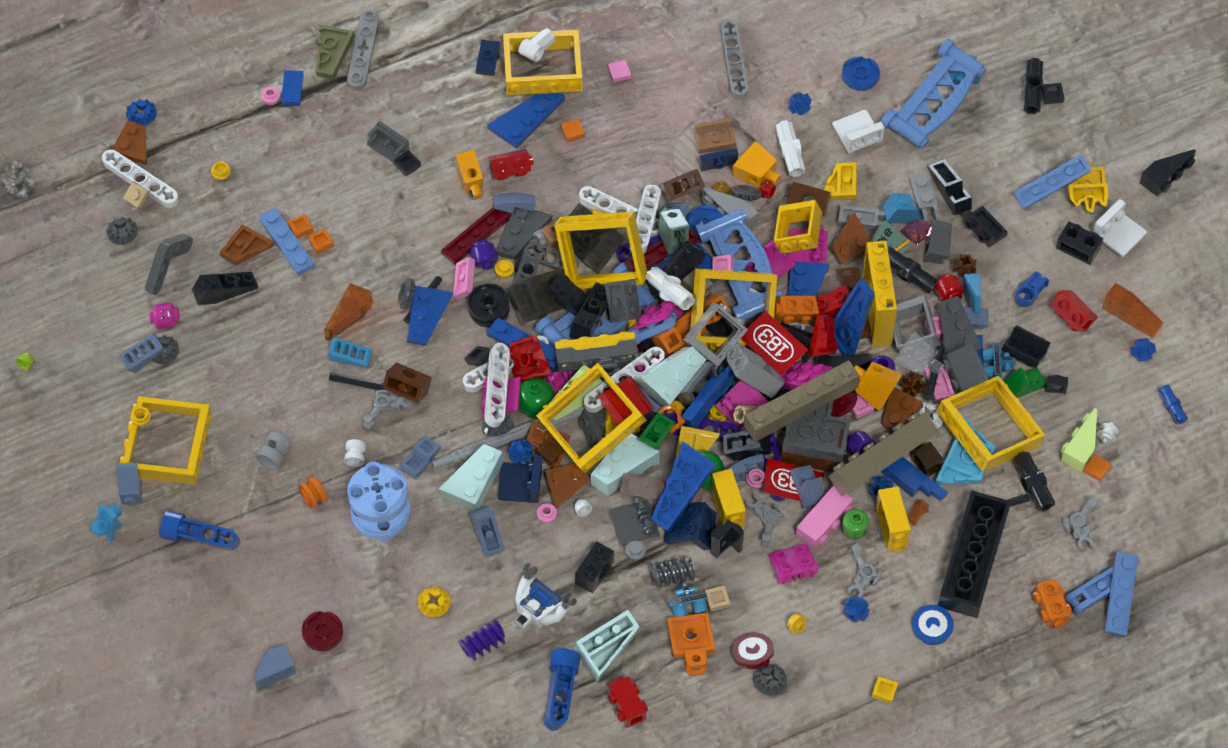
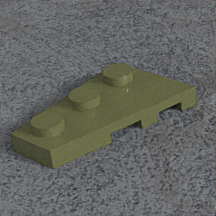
[315,24,355,79]

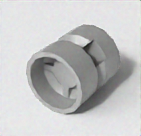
[256,432,292,470]

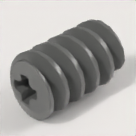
[649,556,694,588]

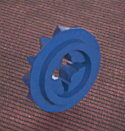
[126,98,157,125]

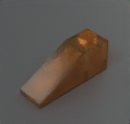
[324,283,374,341]
[1102,283,1163,338]

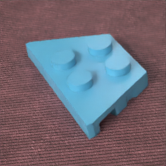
[935,418,996,485]

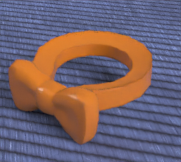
[658,405,685,434]

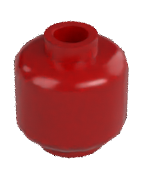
[935,274,964,301]

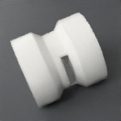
[344,439,366,467]

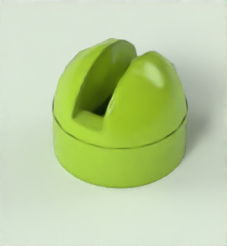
[16,353,34,370]

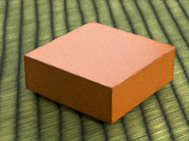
[561,118,585,142]
[287,214,314,239]
[308,228,334,254]
[1083,454,1112,482]

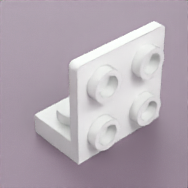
[832,110,885,153]
[1093,199,1147,257]

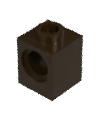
[912,442,944,477]

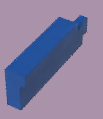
[682,365,734,429]
[880,456,948,501]

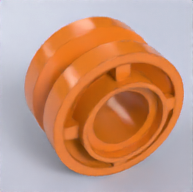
[299,476,327,509]

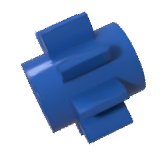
[788,92,812,115]
[1130,338,1156,361]
[508,439,534,464]
[869,475,894,500]
[844,596,870,622]

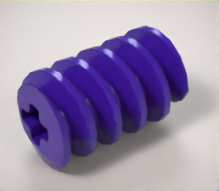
[459,619,506,661]

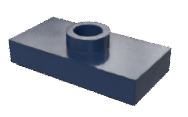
[476,40,500,76]
[699,148,739,172]

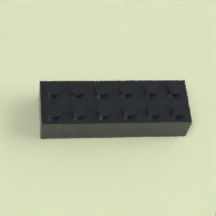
[938,490,1011,618]

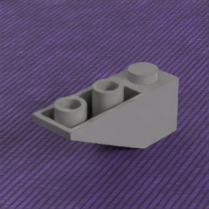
[702,187,758,235]

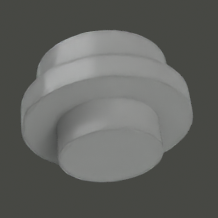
[625,541,646,561]

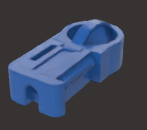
[1015,271,1049,307]

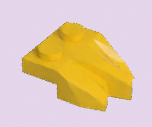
[1066,167,1108,214]

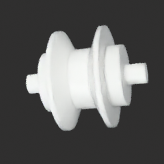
[1096,422,1119,444]

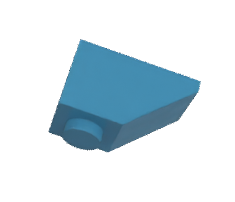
[882,193,923,223]

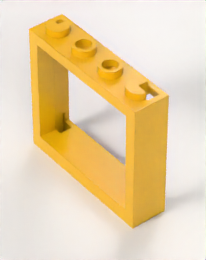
[503,30,583,95]
[554,211,647,290]
[862,241,897,347]
[690,268,777,347]
[536,363,647,473]
[937,376,1045,472]
[120,396,212,485]

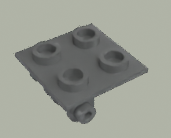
[609,497,660,546]

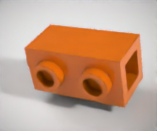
[774,296,819,324]
[1033,579,1072,629]

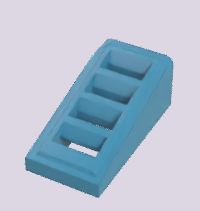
[963,274,981,313]
[328,337,373,368]

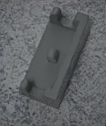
[367,121,410,163]
[923,219,952,264]

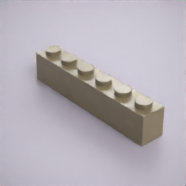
[744,360,860,442]
[829,411,939,496]

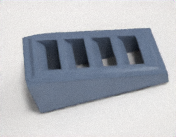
[119,333,165,374]

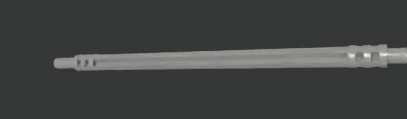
[432,384,638,469]

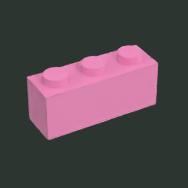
[796,486,854,550]

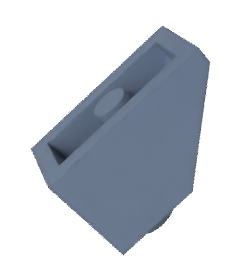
[116,463,142,506]
[469,506,505,556]
[254,644,296,690]

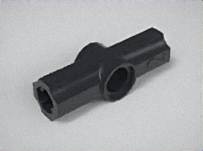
[1024,58,1043,114]
[888,246,938,294]
[1013,451,1055,512]

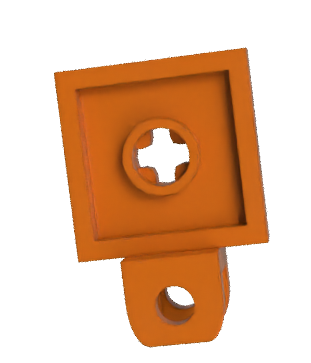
[667,612,715,676]

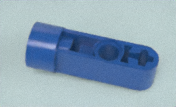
[160,510,240,550]
[544,648,581,731]

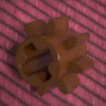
[953,254,977,278]
[900,371,926,397]

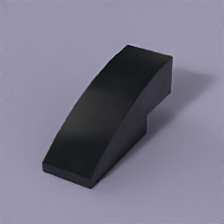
[928,159,972,215]

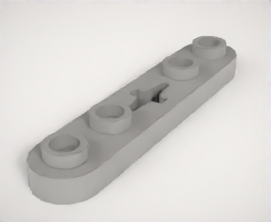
[347,10,379,91]

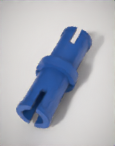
[1158,384,1188,425]

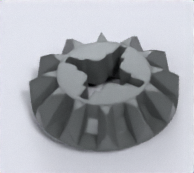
[731,185,762,201]
[106,216,138,245]
[398,278,416,309]
[147,335,179,364]
[481,416,514,437]
[753,663,787,695]

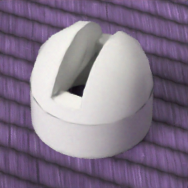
[574,499,592,517]

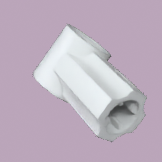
[519,28,555,62]

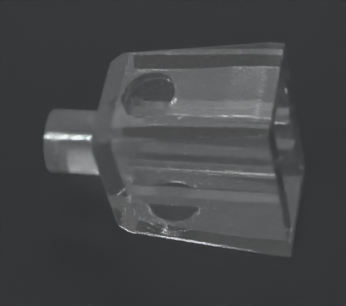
[893,330,945,375]

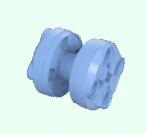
[347,462,410,542]

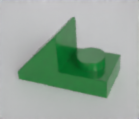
[1003,367,1047,398]
[639,412,676,450]

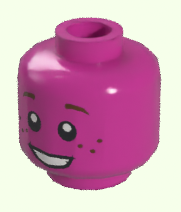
[150,303,180,329]

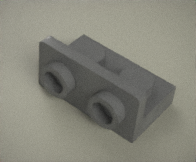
[604,279,641,323]
[578,408,606,449]

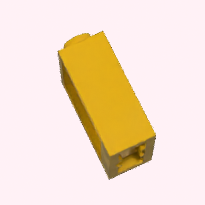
[774,200,822,254]
[711,469,746,530]
[876,486,911,552]

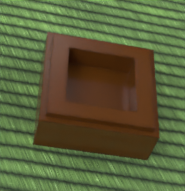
[536,436,564,465]

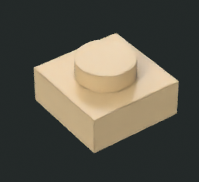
[123,181,150,208]
[705,585,730,612]

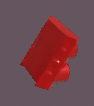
[808,314,837,357]
[509,335,553,382]
[598,376,655,426]

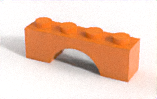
[651,294,731,354]

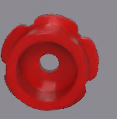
[760,181,776,199]

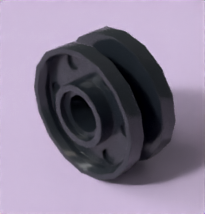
[468,283,510,328]

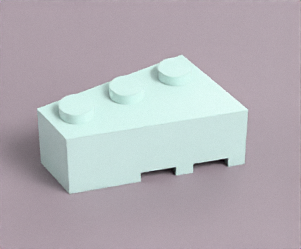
[633,346,707,406]
[591,434,660,496]
[439,444,504,511]
[574,610,640,683]

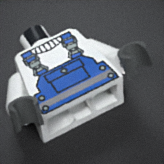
[515,563,577,629]

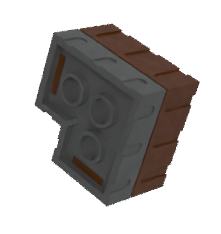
[781,401,850,472]

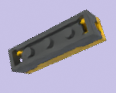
[555,331,638,373]

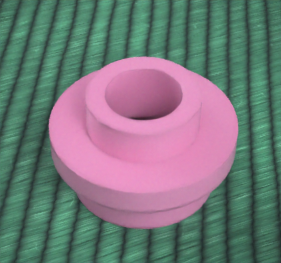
[261,87,280,105]
[746,469,765,489]
[537,503,557,523]

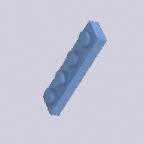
[1014,154,1091,210]
[258,208,315,276]
[1104,551,1138,637]

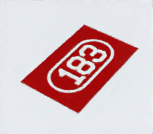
[741,311,808,376]
[763,458,824,502]

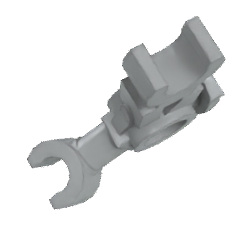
[363,390,411,430]
[745,494,785,548]
[1063,496,1099,552]
[847,543,882,598]

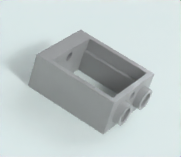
[890,295,940,356]
[683,303,748,367]
[725,342,784,398]

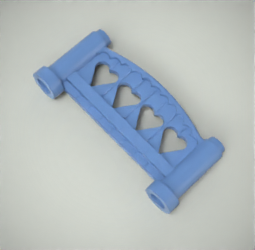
[881,38,987,149]
[695,209,783,323]
[535,262,656,348]

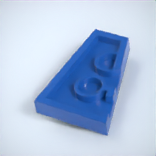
[789,262,830,297]
[407,286,454,346]

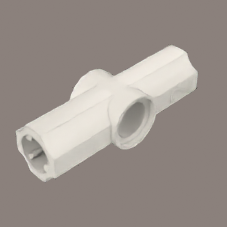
[776,120,805,178]
[645,267,695,310]

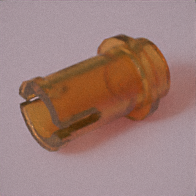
[907,499,929,526]

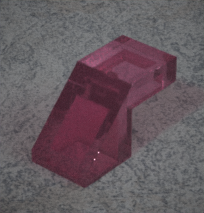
[900,219,932,245]

